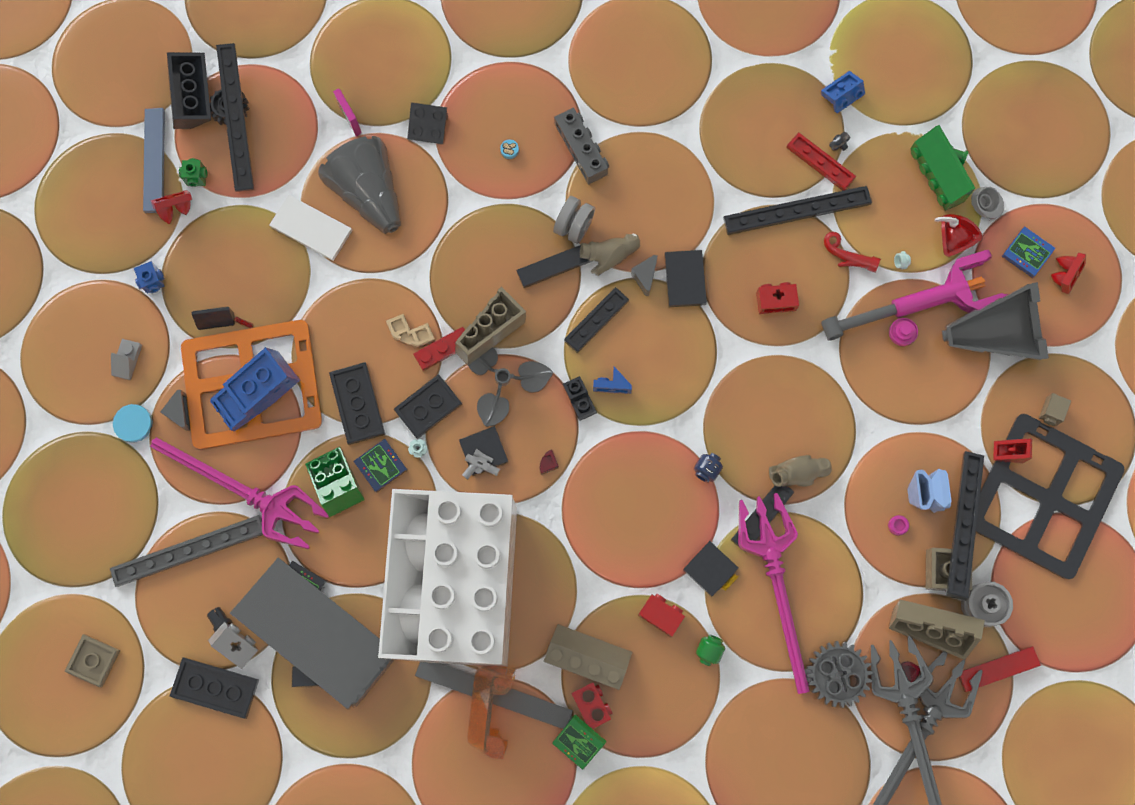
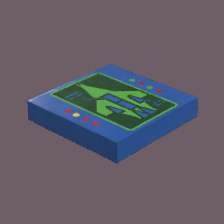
[1002,226,1055,278]

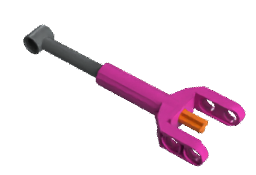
[821,250,1008,341]

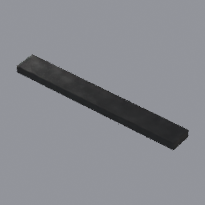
[216,43,254,192]
[723,186,872,235]
[946,451,984,601]

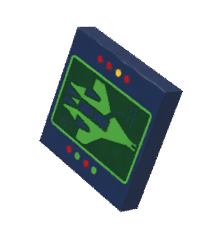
[353,439,407,493]

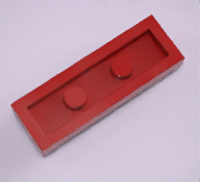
[413,327,465,371]

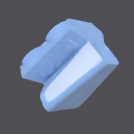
[907,469,952,513]

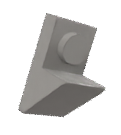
[111,339,142,380]

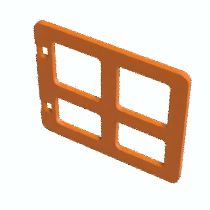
[181,320,322,450]

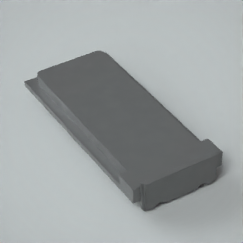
[230,557,394,710]

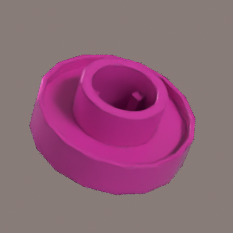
[889,318,918,346]

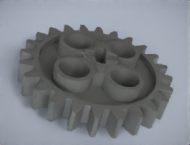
[806,641,873,708]

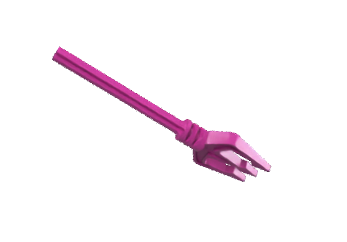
[150,437,329,549]
[738,493,810,694]

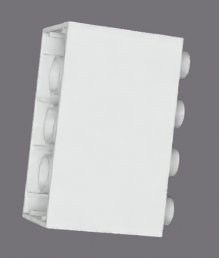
[378,489,517,667]

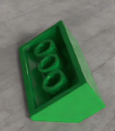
[910,125,975,211]

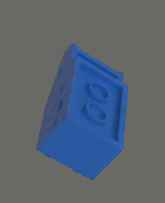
[210,347,300,431]

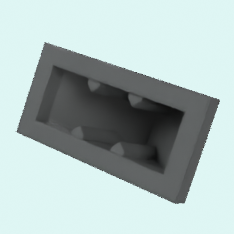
[631,255,658,296]
[160,390,191,431]

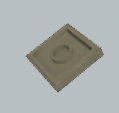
[64,634,120,687]

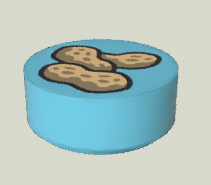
[500,140,519,159]

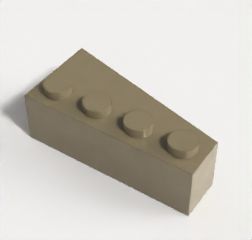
[455,286,526,366]
[889,600,985,660]

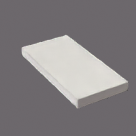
[269,195,353,261]

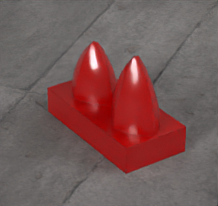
[150,190,192,224]
[1051,252,1086,294]

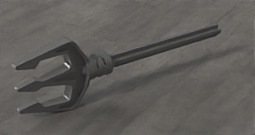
[871,636,942,805]
[873,651,982,805]

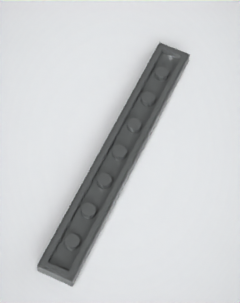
[110,515,263,587]
[415,662,573,729]

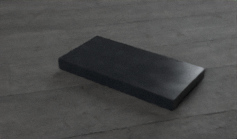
[329,362,386,445]
[169,657,259,719]

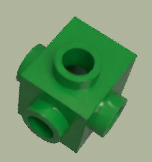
[179,158,208,187]

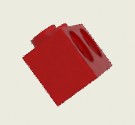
[571,682,613,729]

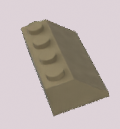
[543,624,632,690]

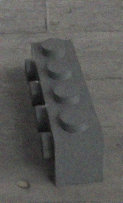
[554,107,609,185]

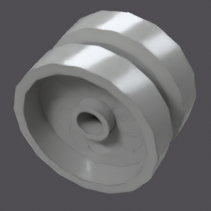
[553,196,595,244]
[961,582,1013,628]

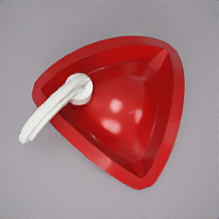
[935,214,982,257]

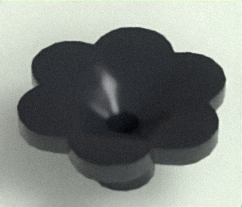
[829,132,850,151]

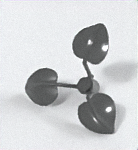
[468,347,553,427]

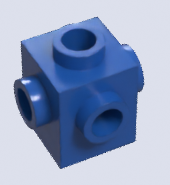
[134,261,165,294]

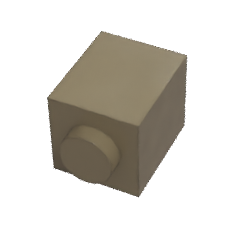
[1039,393,1071,426]

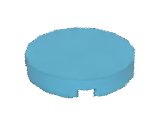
[113,404,153,443]

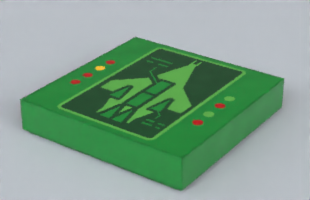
[552,715,607,770]

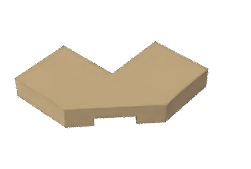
[386,314,435,348]

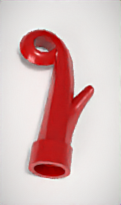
[824,232,881,273]

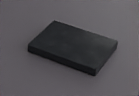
[664,250,707,307]
[394,374,462,439]

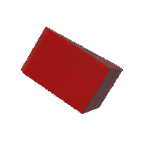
[993,438,1033,464]

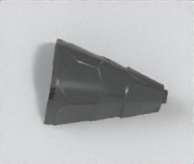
[318,136,401,234]
[942,282,1049,360]

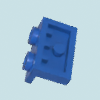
[821,71,865,113]

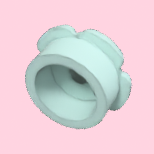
[894,251,911,270]
[408,439,427,458]

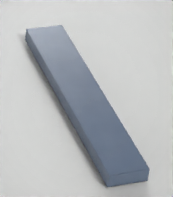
[143,108,165,213]

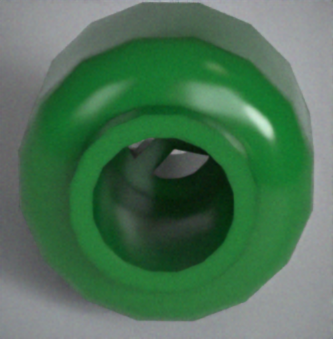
[696,634,726,666]

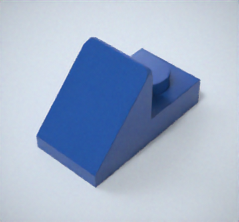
[593,367,632,394]

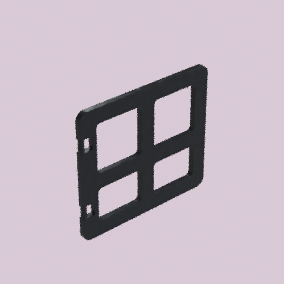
[976,414,1125,580]

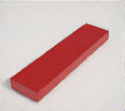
[786,132,856,191]
[959,646,1041,692]

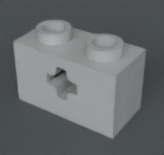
[208,622,258,669]

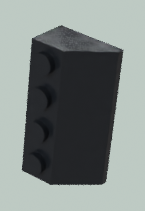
[167,52,211,129]

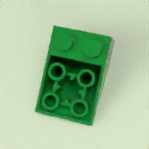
[305,447,365,517]

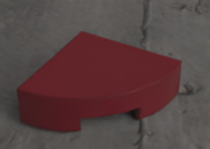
[540,449,559,475]

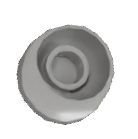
[971,187,1004,219]

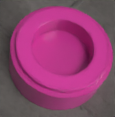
[888,515,909,536]

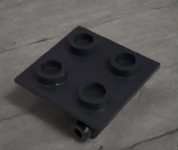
[407,102,448,144]

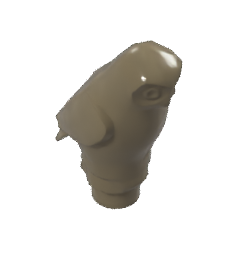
[580,233,641,276]
[769,455,832,487]

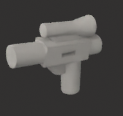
[462,449,500,480]

